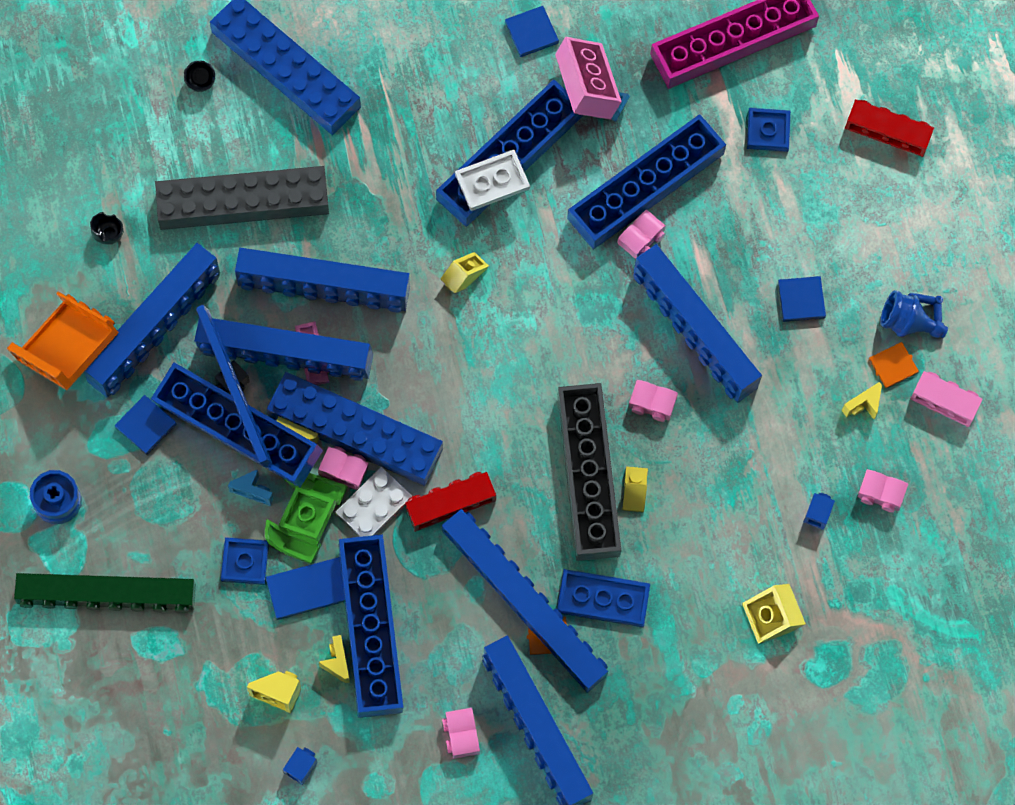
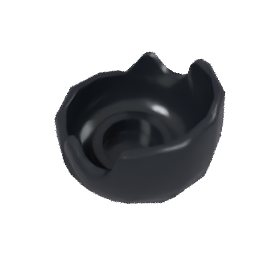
[184,61,216,92]
[90,212,124,244]

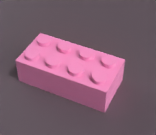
[555,37,622,120]

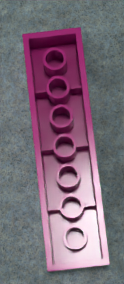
[650,0,819,89]

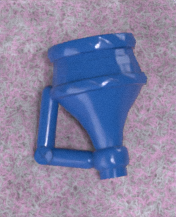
[880,290,948,338]

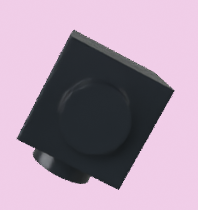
[215,360,250,395]

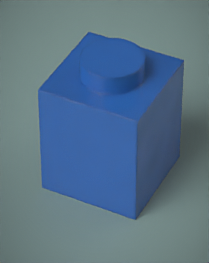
[803,493,835,530]
[283,747,317,785]

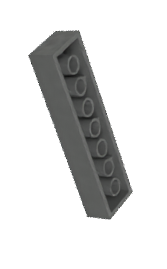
[155,166,329,230]
[557,383,622,561]

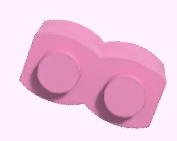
[618,209,665,259]
[629,380,678,422]
[318,446,369,490]
[857,469,908,512]
[442,708,480,759]

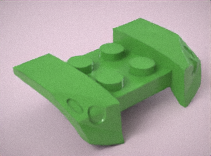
[265,473,348,564]

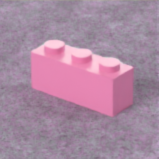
[910,371,983,427]

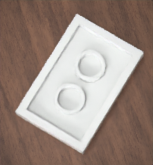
[455,150,530,211]
[335,467,412,537]

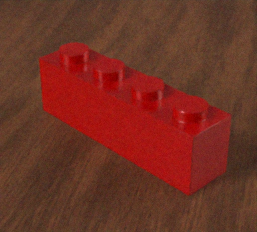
[845,99,934,157]
[405,472,497,532]

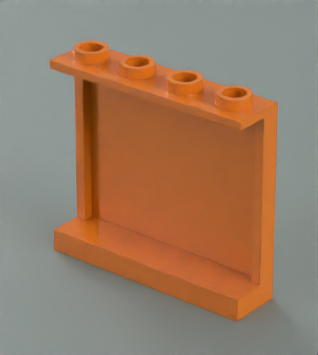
[7,292,119,390]

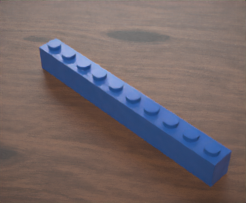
[442,509,608,693]

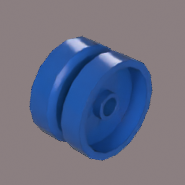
[30,470,82,524]

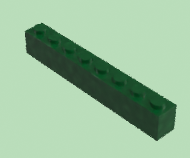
[14,573,196,613]

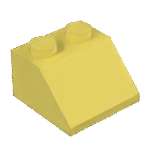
[742,584,806,644]
[247,671,302,713]

